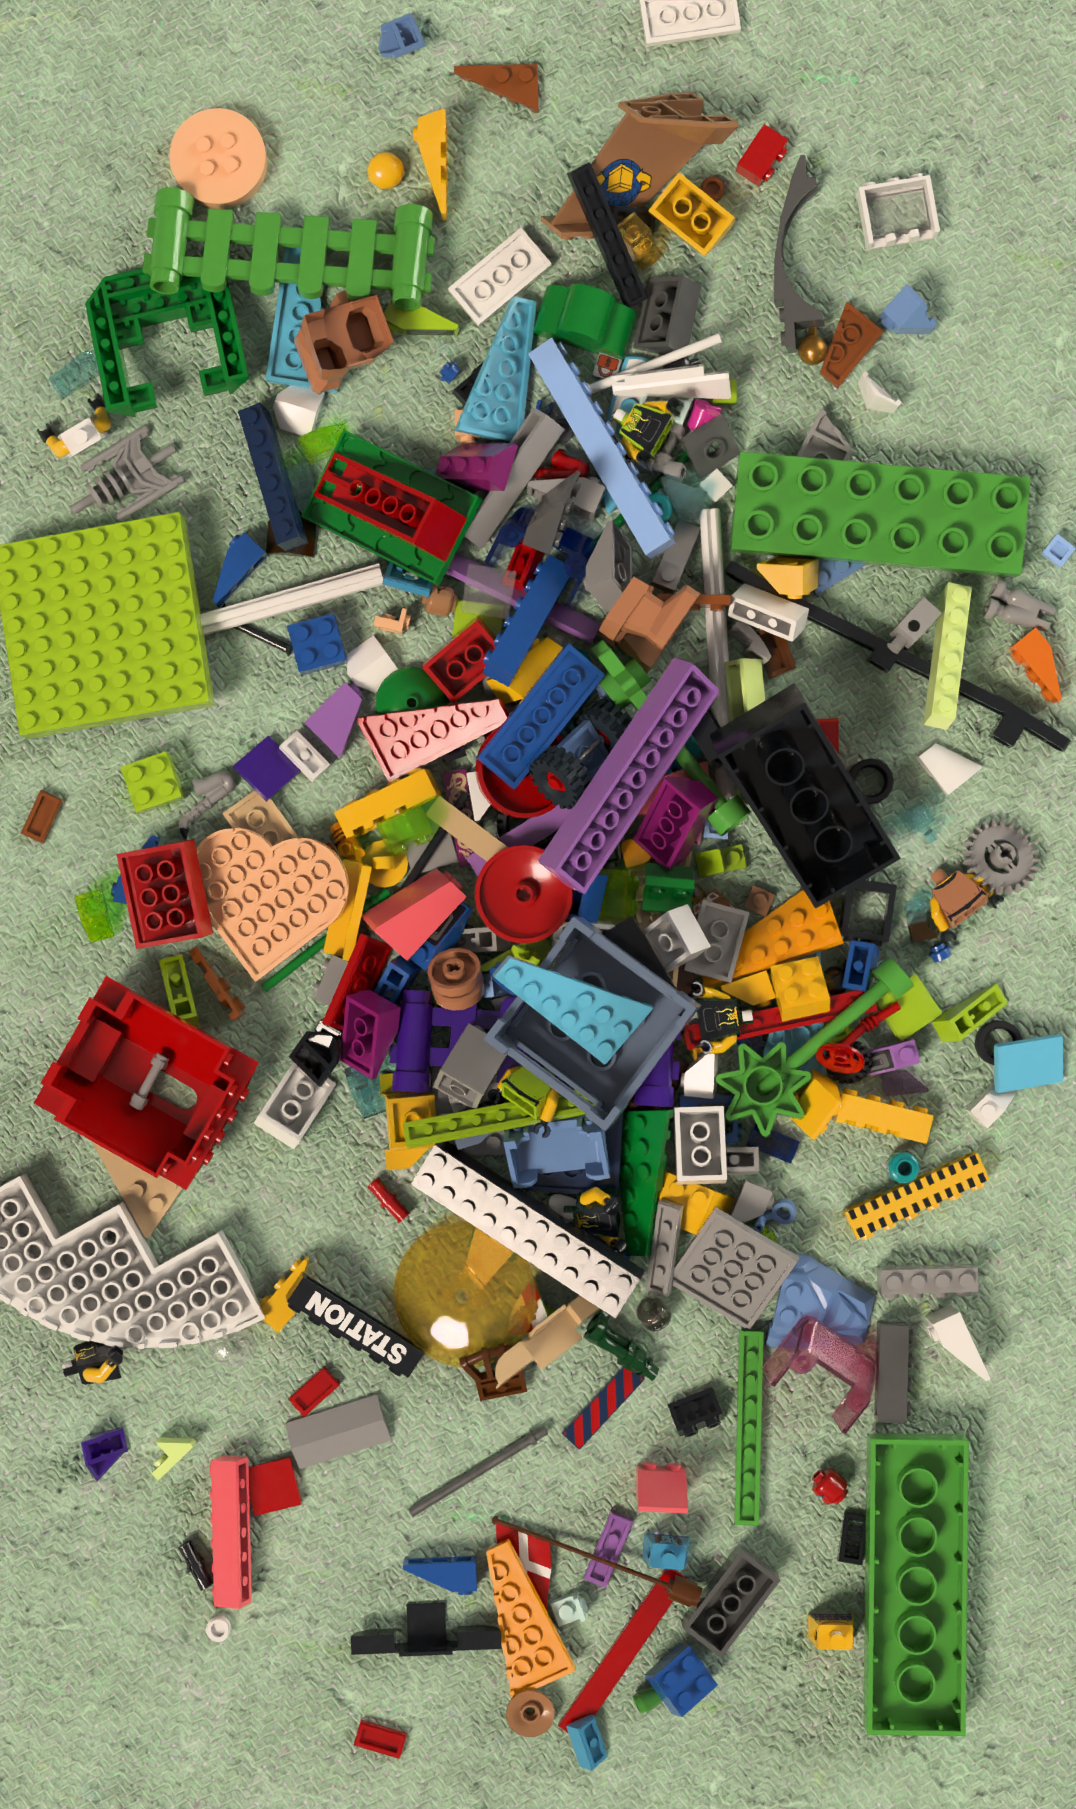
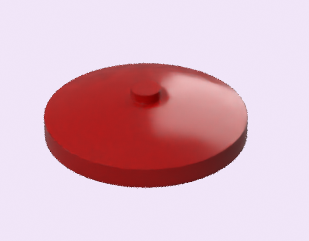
[475,727,563,818]
[475,845,573,943]

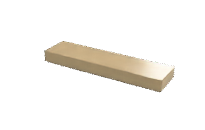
[425,796,509,861]

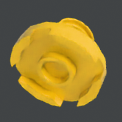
[362,840,409,888]

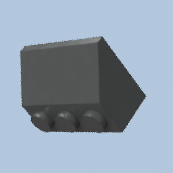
[633,276,702,355]

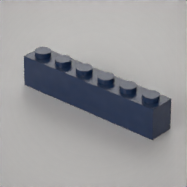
[238,403,308,551]

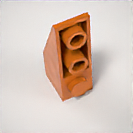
[1008,627,1062,704]

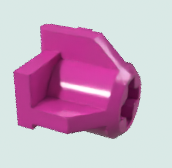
[687,398,722,431]

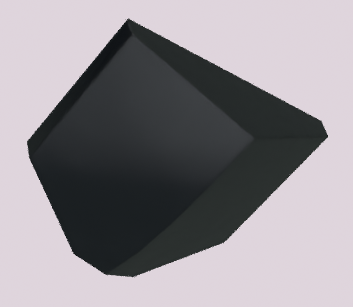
[289,1031,340,1087]

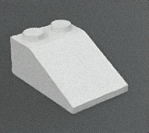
[254,1062,336,1149]
[924,1305,990,1381]

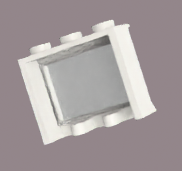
[856,173,940,251]

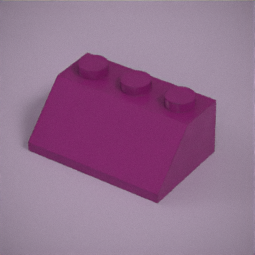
[435,443,518,491]

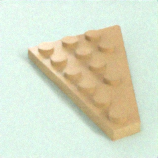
[92,1142,183,1239]

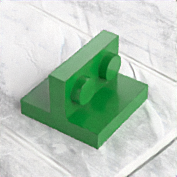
[642,863,695,914]

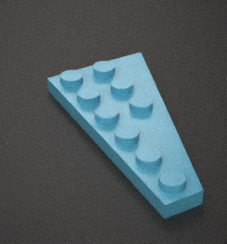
[266,247,337,394]

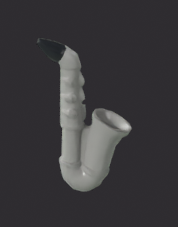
[179,771,236,840]

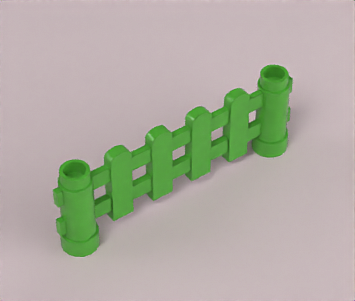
[142,187,435,311]

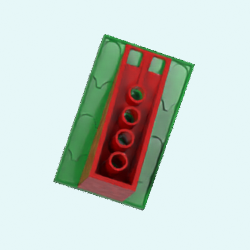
[301,430,483,586]

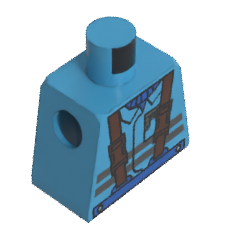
[642,1533,690,1570]

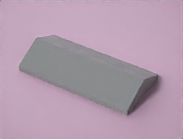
[285,1394,392,1469]

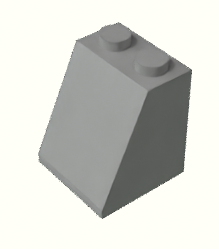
[433,1023,508,1109]

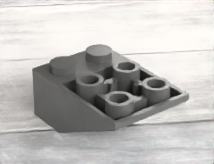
[523,471,581,555]

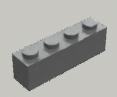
[874,1321,913,1423]

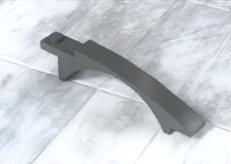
[774,155,825,353]

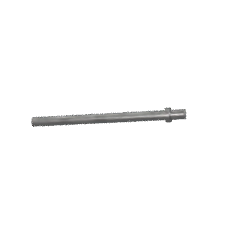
[408,1426,549,1517]

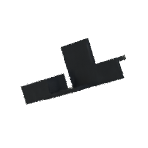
[350,1602,502,1657]

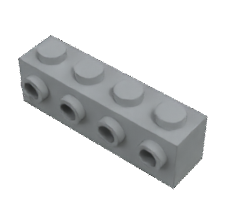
[876,1264,979,1299]

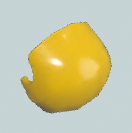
[366,152,404,189]

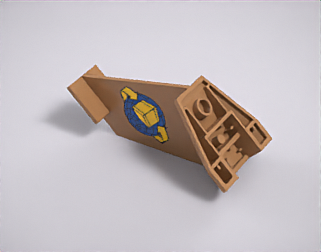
[541,92,738,240]

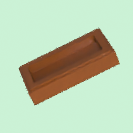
[20,790,64,844]

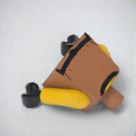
[930,868,1004,945]

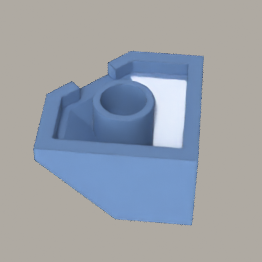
[879,284,937,334]

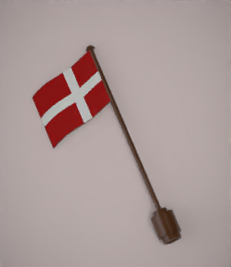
[492,1516,703,1615]

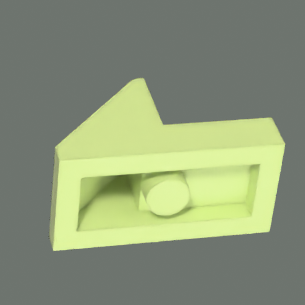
[151,1437,196,1480]

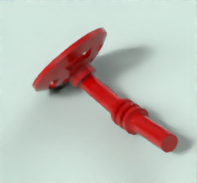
[816,1001,901,1074]

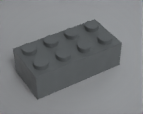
[681,1543,781,1658]

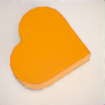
[621,839,651,870]

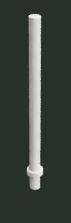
[587,333,722,397]

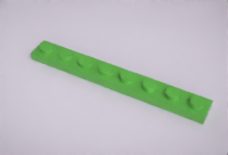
[734,1329,764,1526]

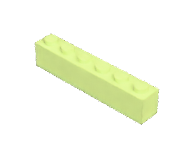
[923,582,972,730]
[725,658,765,805]

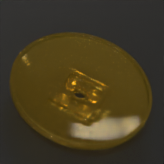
[394,1222,536,1368]

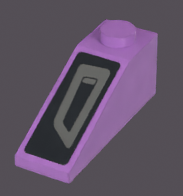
[842,1038,921,1076]

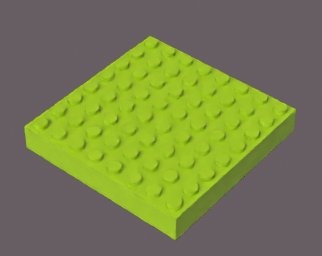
[0,512,215,739]

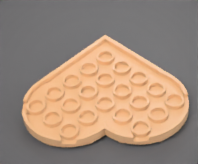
[196,828,349,982]

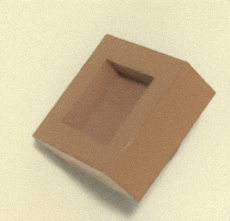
[743,885,775,917]

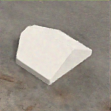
[858,371,902,414]
[273,386,325,439]
[347,635,398,693]

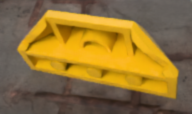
[654,1169,735,1235]

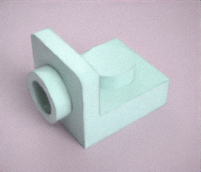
[550,1591,589,1627]

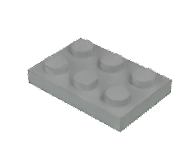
[684,900,750,983]

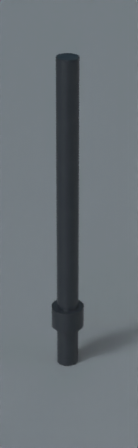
[393,791,470,894]

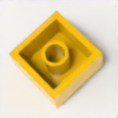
[771,956,830,1022]

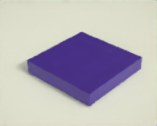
[233,736,301,802]

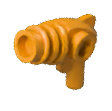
[329,822,367,862]

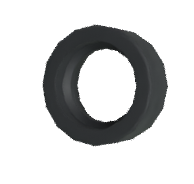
[849,758,894,805]
[975,1020,1023,1065]

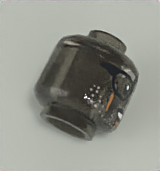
[636,1295,672,1332]

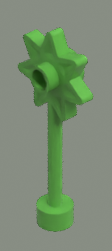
[591,640,752,836]
[716,957,914,1137]

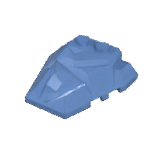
[765,1251,875,1351]

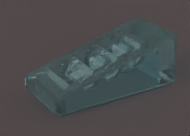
[49,351,99,399]

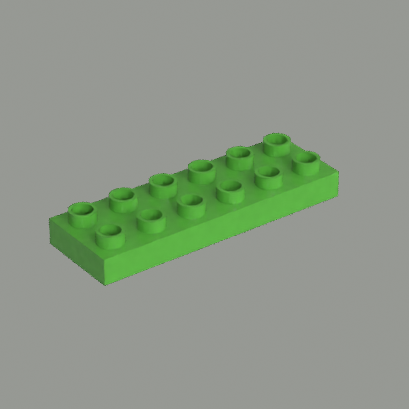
[729,451,1031,578]
[863,1433,969,1736]

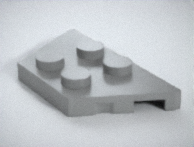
[796,409,853,461]

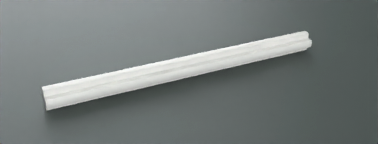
[700,508,736,797]
[200,563,384,636]

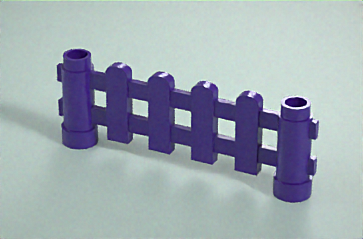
[389,990,681,1107]

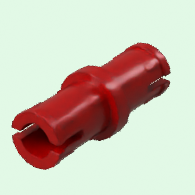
[367,1177,410,1223]

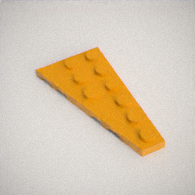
[701,890,844,988]
[486,1539,576,1698]

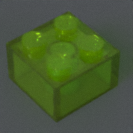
[376,806,433,856]

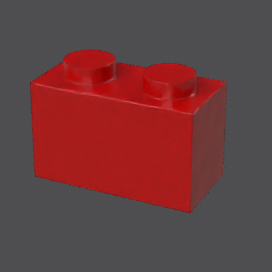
[735,124,788,187]

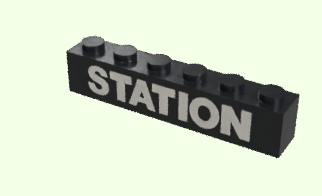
[286,1272,424,1377]

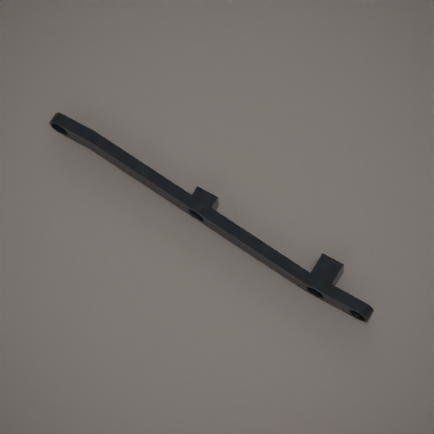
[724,561,1071,752]

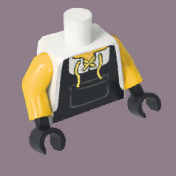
[37,393,111,458]

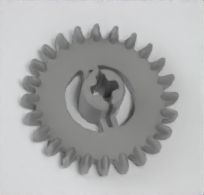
[962,818,1041,895]

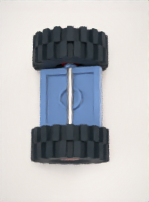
[529,700,632,810]

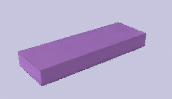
[583,1510,633,1588]

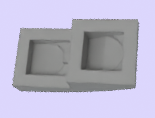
[727,620,771,666]

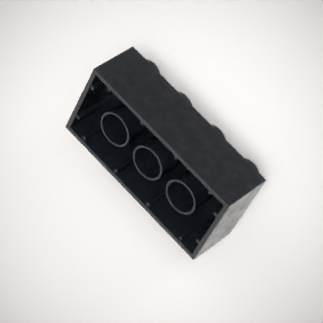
[709,683,901,909]

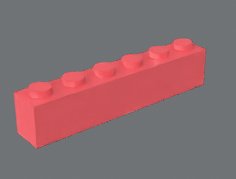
[209,1455,252,1609]

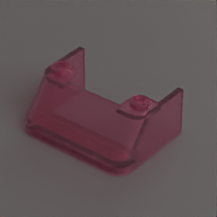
[762,1316,877,1434]

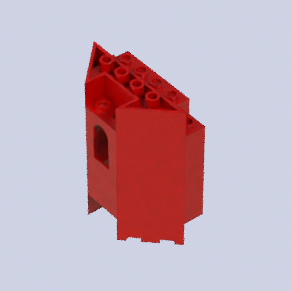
[34,976,259,1190]

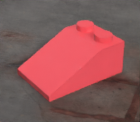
[635,1462,688,1514]

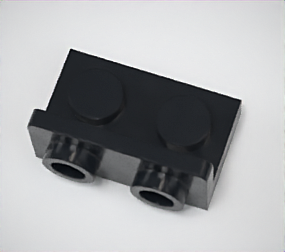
[667,1387,725,1437]

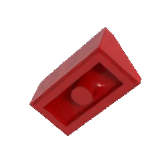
[502,540,545,592]

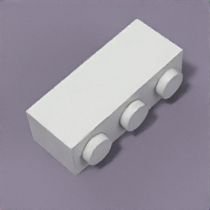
[728,583,809,642]

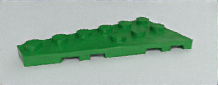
[620,1109,674,1256]

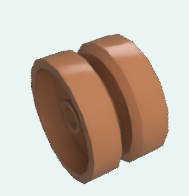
[428,948,485,1011]

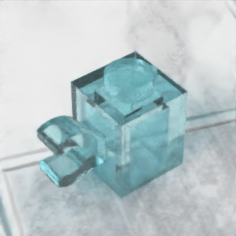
[897,800,938,844]

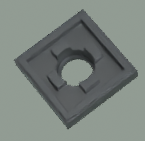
[680,414,740,479]

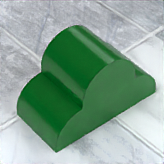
[533,284,637,362]

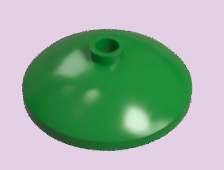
[376,667,448,714]

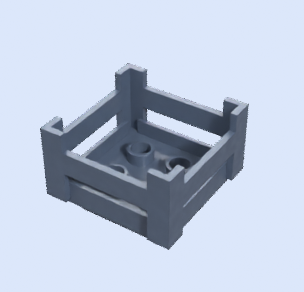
[483,917,701,1131]

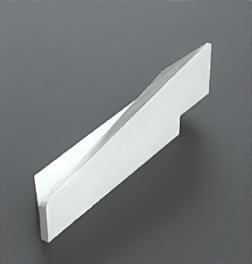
[611,364,731,399]

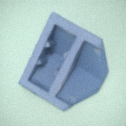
[378,13,425,58]

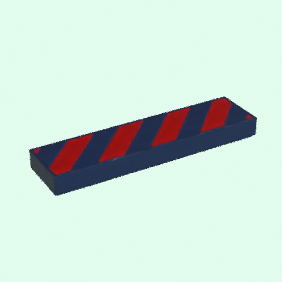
[562,1366,645,1450]

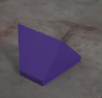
[81,1428,128,1482]

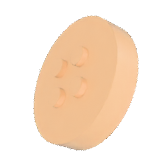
[170,108,268,210]

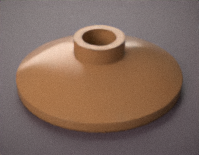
[506,1690,554,1737]

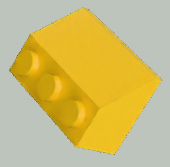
[648,172,735,257]
[486,637,563,704]

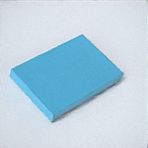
[994,1034,1063,1093]

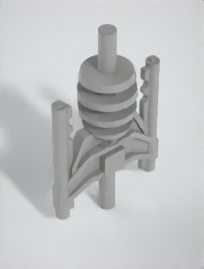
[69,425,185,522]

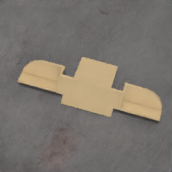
[495,1295,600,1389]

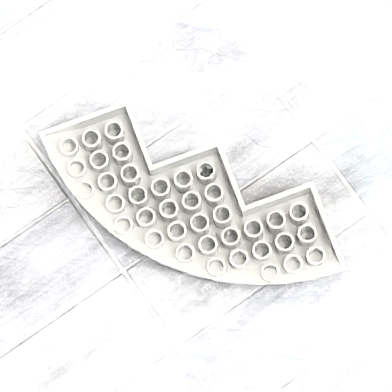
[0,1173,266,1349]

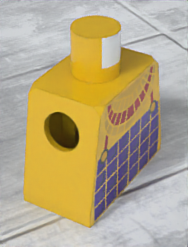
[808,1614,854,1650]

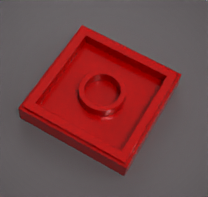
[249,1456,302,1516]

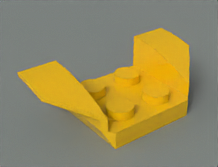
[379,1073,436,1170]

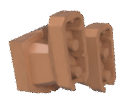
[294,291,394,395]
[598,577,700,674]

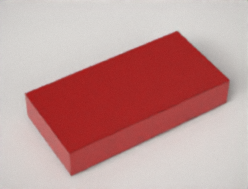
[288,1366,340,1417]
[354,1719,407,1759]

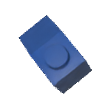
[842,940,880,992]

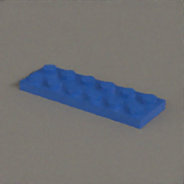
[476,643,605,789]

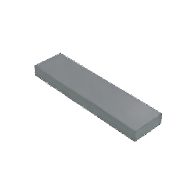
[646,1199,684,1297]

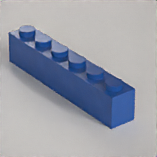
[483,555,574,687]

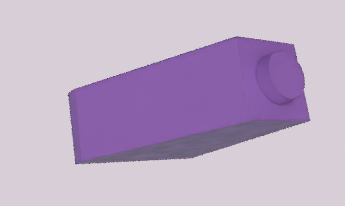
[304,682,364,759]

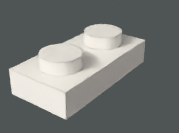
[279,730,331,782]

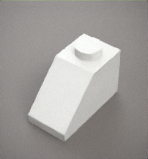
[681,1054,719,1099]
[965,1081,1016,1128]

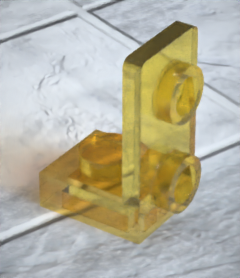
[617,212,661,271]

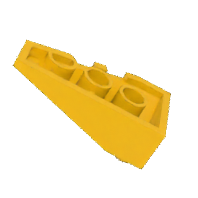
[413,109,447,221]

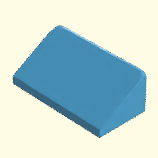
[566,1714,608,1771]

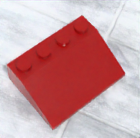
[116,839,213,949]

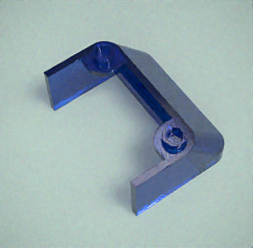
[484,507,598,610]

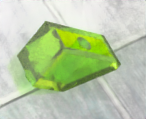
[298,423,347,465]

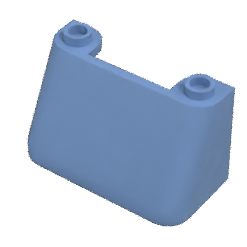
[503,1114,610,1189]

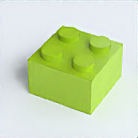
[120,751,186,814]

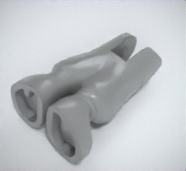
[982,576,1056,632]

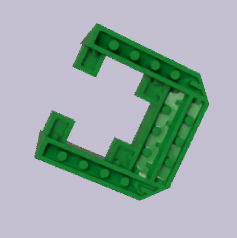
[85,255,249,418]

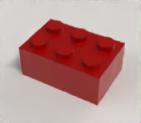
[422,616,496,704]

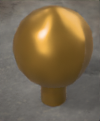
[798,327,827,365]

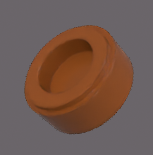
[701,177,725,202]

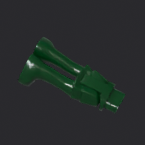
[583,1309,659,1381]

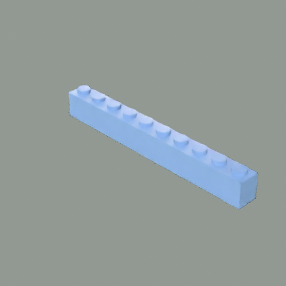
[528,337,676,559]

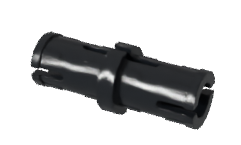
[178,1540,214,1591]

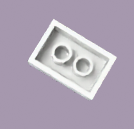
[674,1106,727,1185]

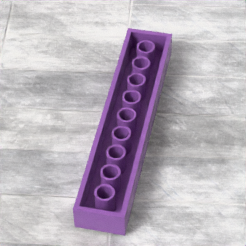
[537,657,720,894]

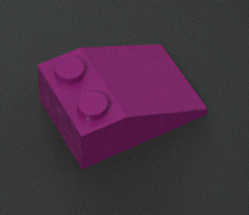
[340,989,401,1080]

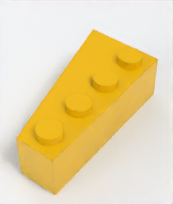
[334,767,442,838]
[831,1088,934,1144]

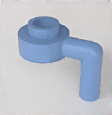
[754,1198,797,1233]

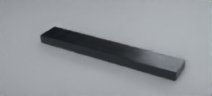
[567,162,648,308]

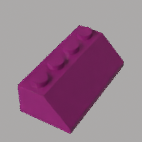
[633,776,719,871]

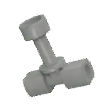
[635,423,687,482]

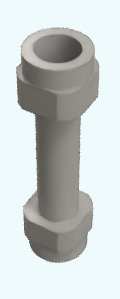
[129,1052,170,1110]

